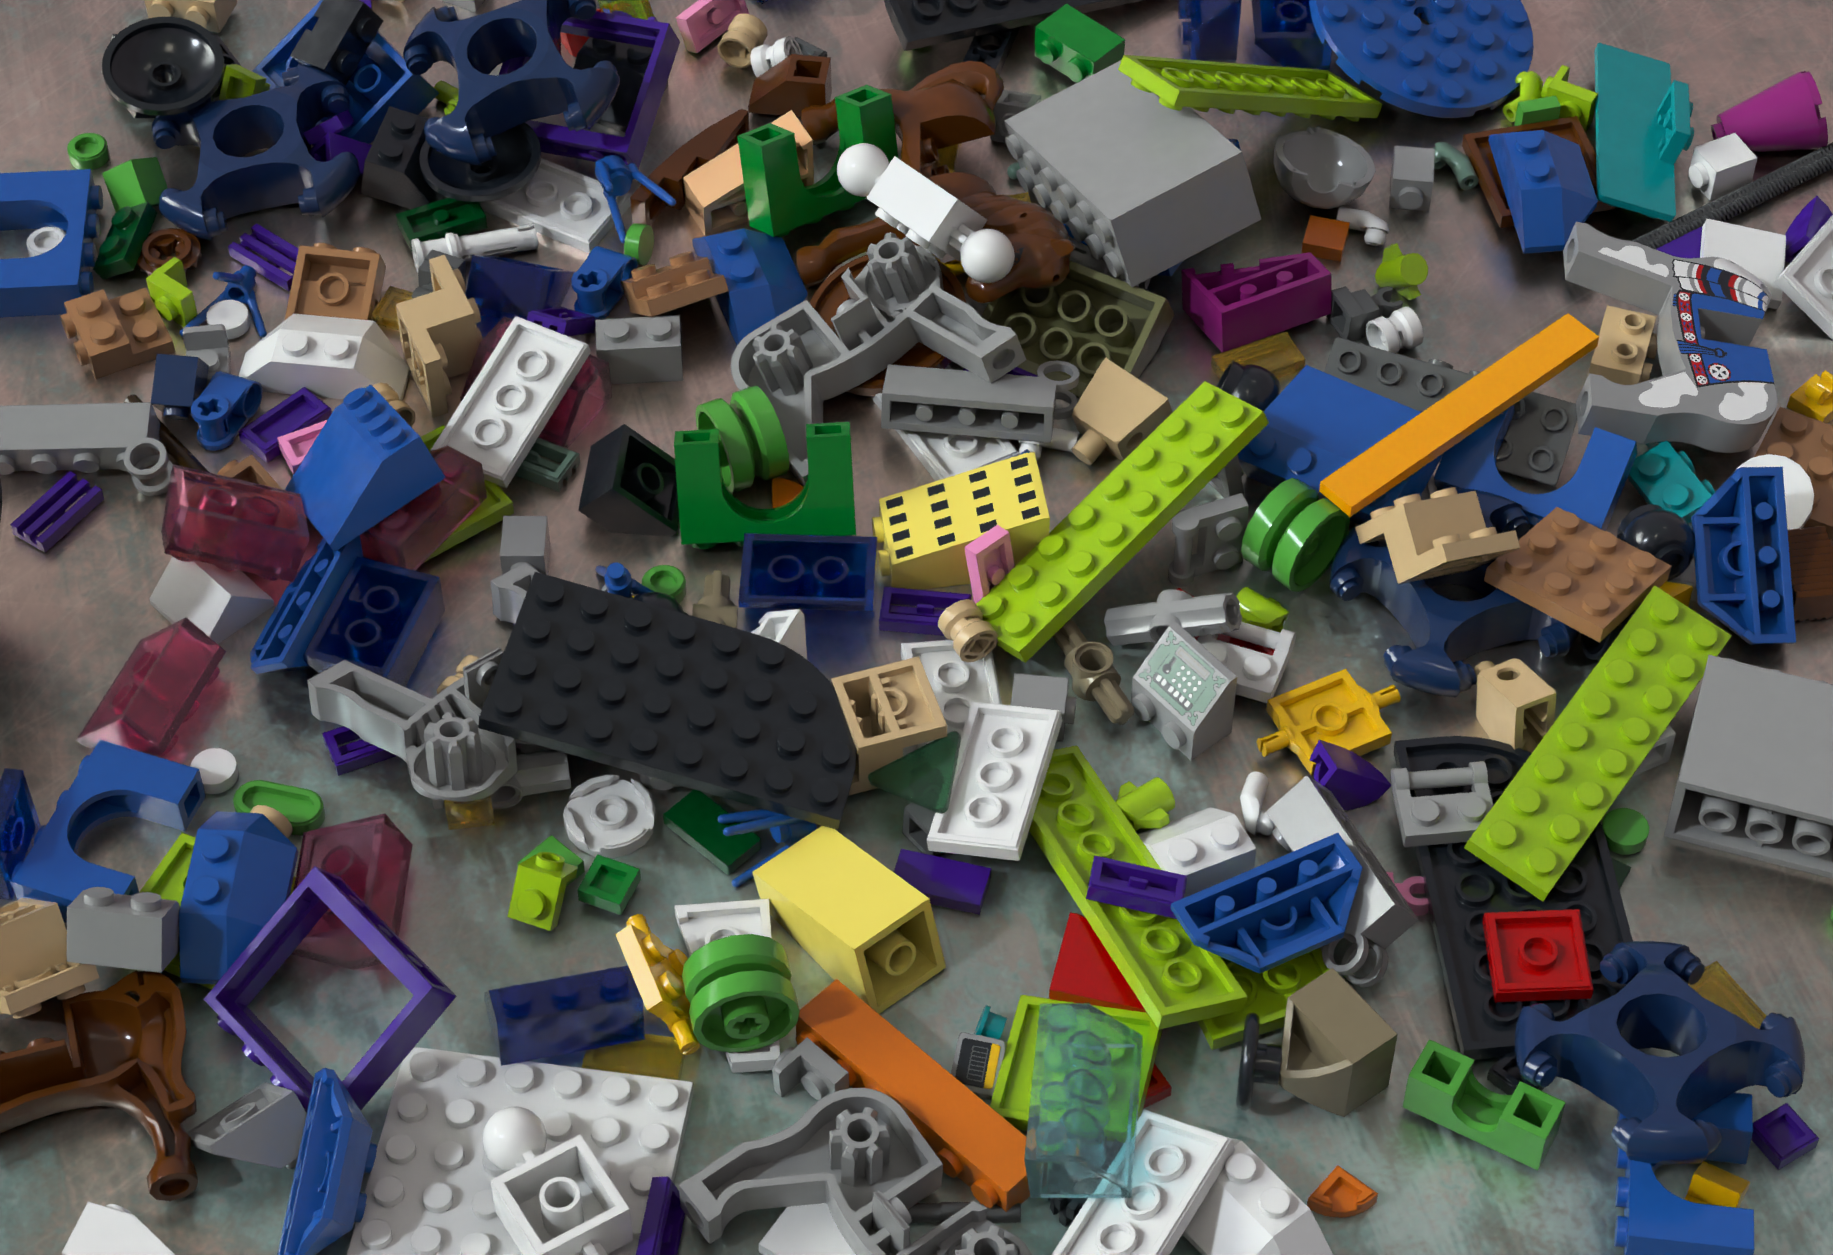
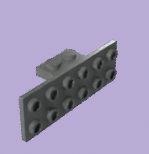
[1324,337,1577,487]

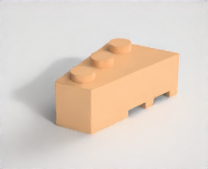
[683,110,814,236]

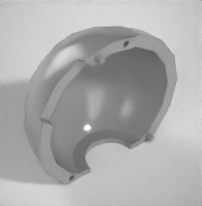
[1273,126,1376,209]

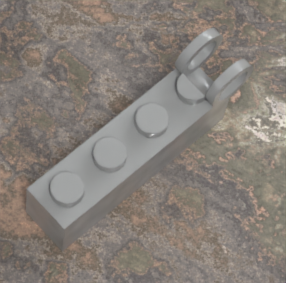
[881,360,1079,443]
[0,402,176,496]
[1266,775,1418,987]

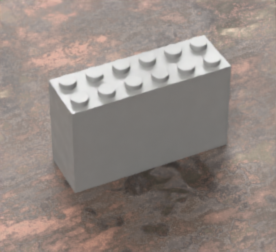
[1004,60,1261,287]
[1664,655,1833,879]

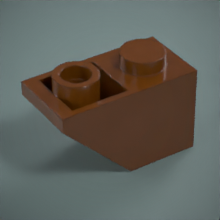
[748,54,832,117]

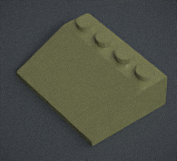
[981,261,1175,399]

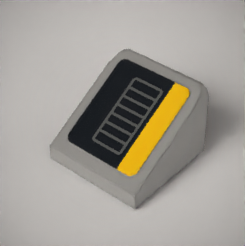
[951,1032,1007,1100]

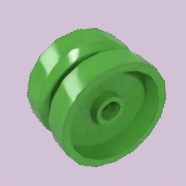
[695,386,789,493]
[1241,478,1350,592]
[682,934,800,1053]

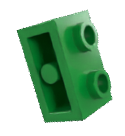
[1035,4,1125,83]

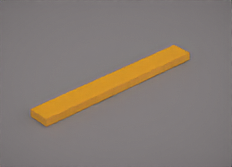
[1319,313,1599,517]

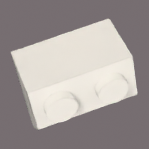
[1138,807,1256,898]

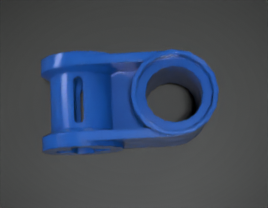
[571,246,638,319]
[191,371,262,451]

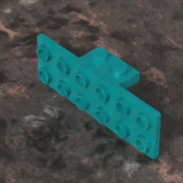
[1594,43,1694,222]

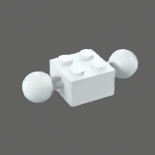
[837,143,1015,283]
[482,1107,633,1255]

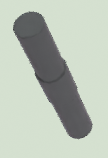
[908,1202,1021,1223]

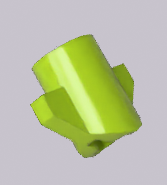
[1375,243,1428,300]
[1236,587,1290,632]
[1116,777,1175,831]

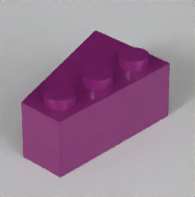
[1181,252,1332,353]

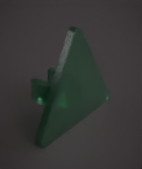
[868,731,961,814]

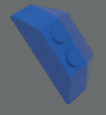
[1488,130,1598,254]
[692,228,808,345]
[1691,467,1796,645]
[250,535,370,674]
[179,811,298,984]
[1171,833,1363,974]
[277,1068,377,1255]

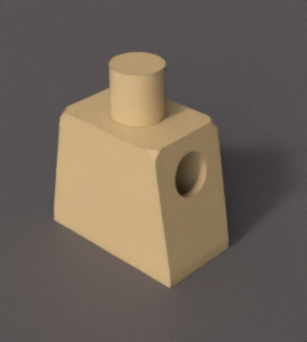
[1071,358,1173,465]
[1474,658,1556,753]

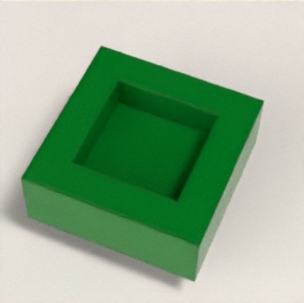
[577,854,641,915]

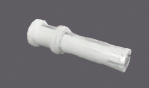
[411,223,538,273]

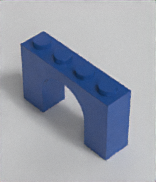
[0,169,103,318]
[1434,405,1637,531]
[11,740,206,923]
[1614,1092,1755,1255]

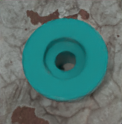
[974,1005,1007,1039]

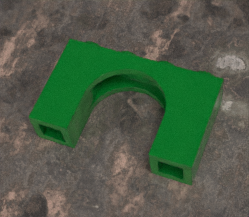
[737,85,899,237]
[674,422,856,549]

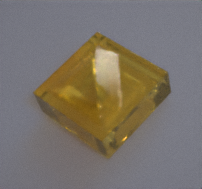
[444,795,495,830]

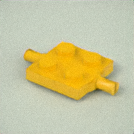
[1257,669,1401,776]
[615,914,700,1055]

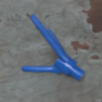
[179,265,267,338]
[595,562,654,598]

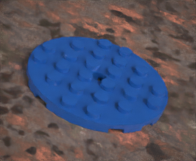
[1309,0,1534,118]

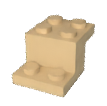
[396,254,484,418]
[1355,487,1520,584]
[831,656,947,795]
[0,898,100,1018]

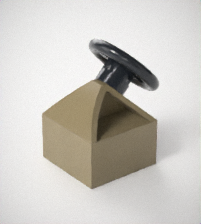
[1236,968,1398,1117]

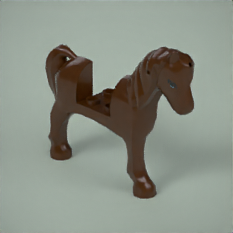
[796,61,1075,303]
[0,970,198,1201]

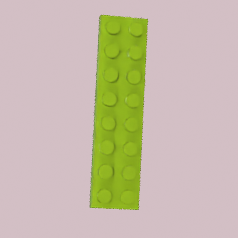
[1118,55,1383,121]
[969,381,1269,663]
[1464,586,1732,902]
[1029,745,1248,1030]

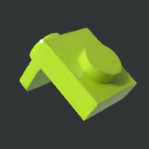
[1541,65,1598,132]
[146,257,198,327]
[507,852,578,931]

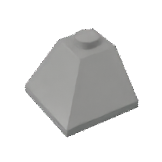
[187,1082,307,1169]

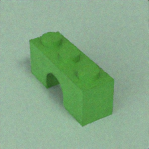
[1403,1039,1566,1170]

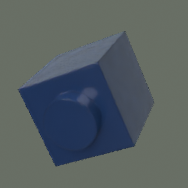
[151,354,209,420]

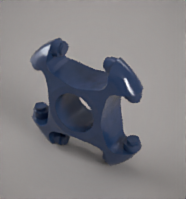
[403,0,620,166]
[152,63,360,241]
[1330,488,1579,698]
[1515,941,1805,1164]

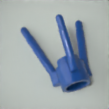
[595,155,676,244]
[718,809,817,887]

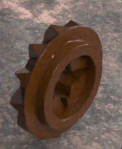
[137,228,202,276]

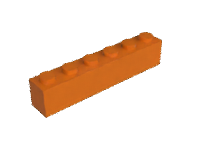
[796,979,1048,1212]

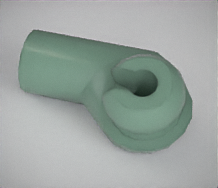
[1433,142,1479,190]

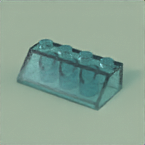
[1024,1003,1143,1198]

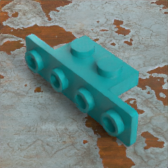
[1627,441,1716,524]

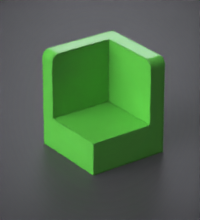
[102,157,168,212]

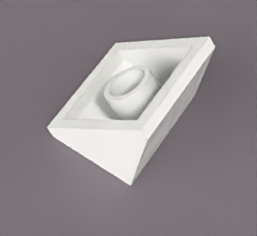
[149,547,275,654]

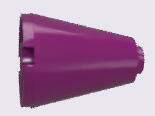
[1711,71,1828,152]

